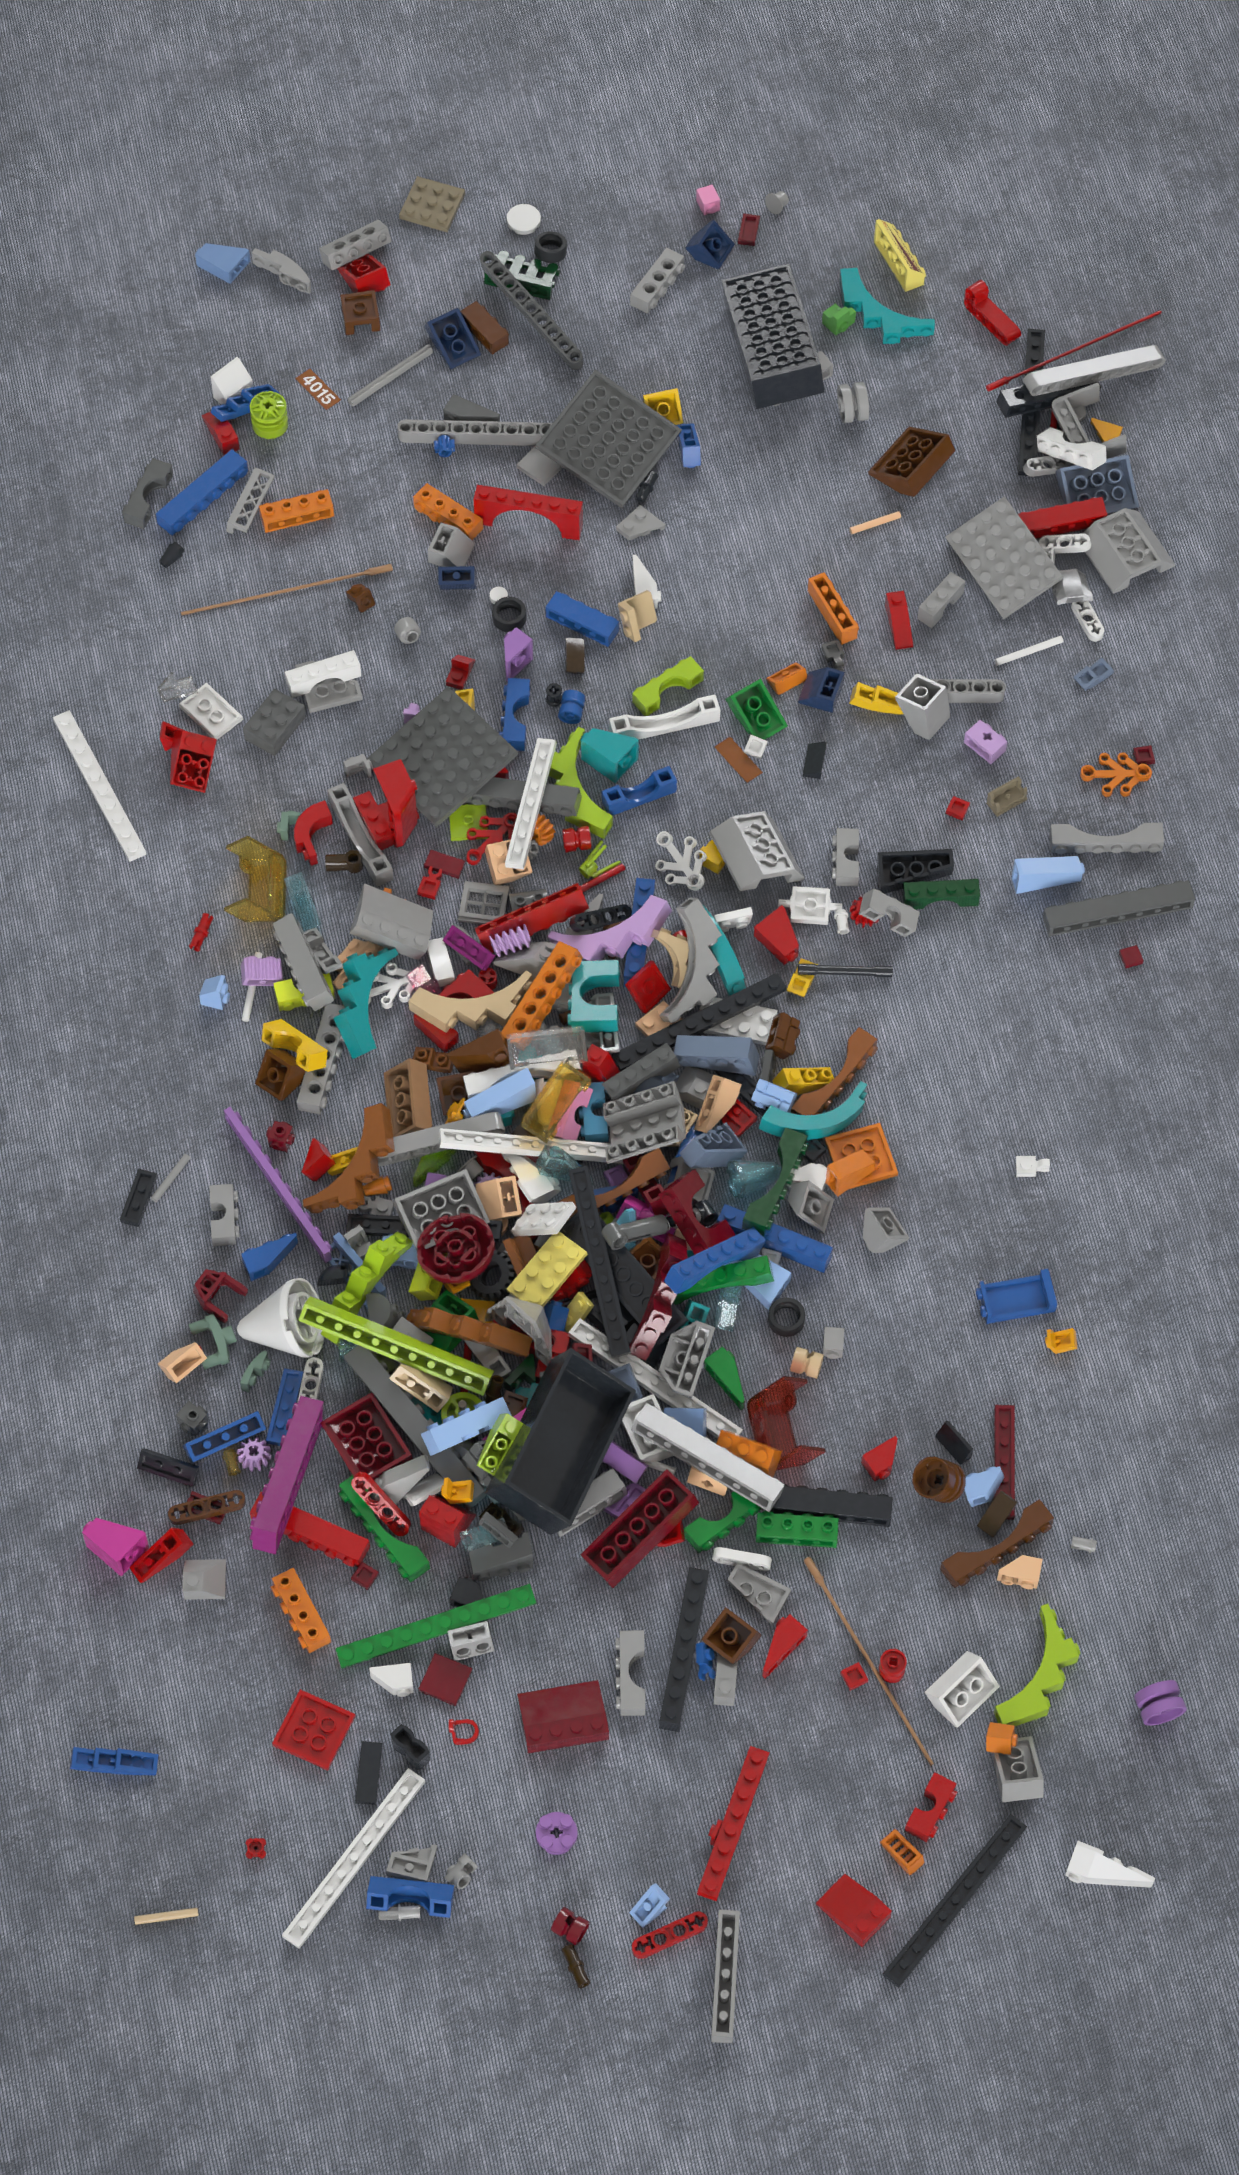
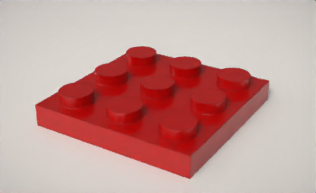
[272,1689,356,1771]

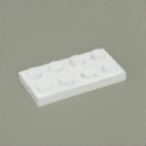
[700,997,778,1046]

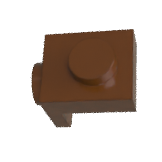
[345,583,375,613]

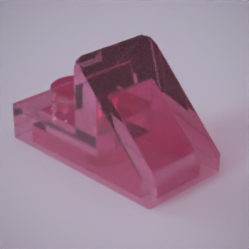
[405,964,441,995]

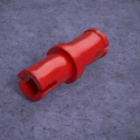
[189,913,214,951]

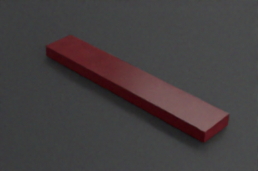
[994,1405,1015,1520]

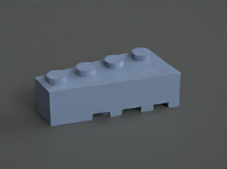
[674,1035,759,1076]
[680,1122,748,1168]

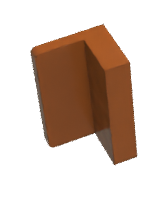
[503,1236,537,1276]

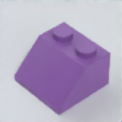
[504,627,533,681]

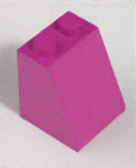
[82,1518,149,1576]

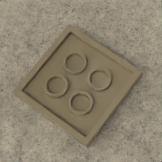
[399,176,465,232]

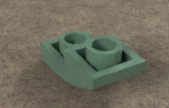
[240,1350,271,1392]

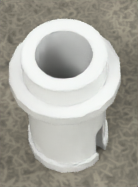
[834,909,850,935]

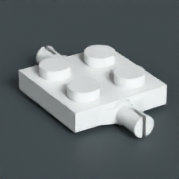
[778,886,842,925]

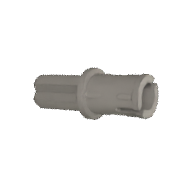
[378,1904,420,1922]

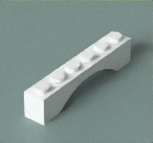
[609,695,720,740]
[463,1050,582,1099]

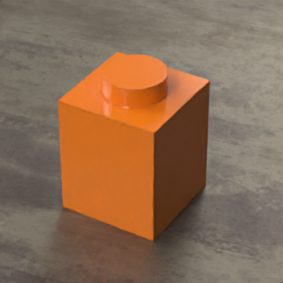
[986,1722,1018,1755]

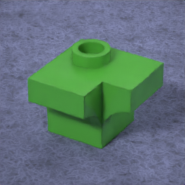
[822,303,856,336]

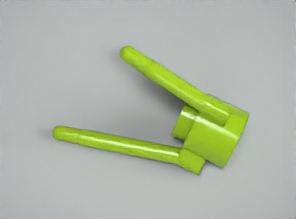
[578,840,621,879]

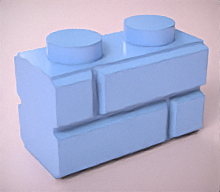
[751,1079,797,1113]

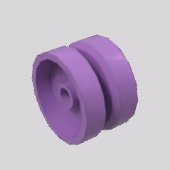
[1134,1680,1187,1726]

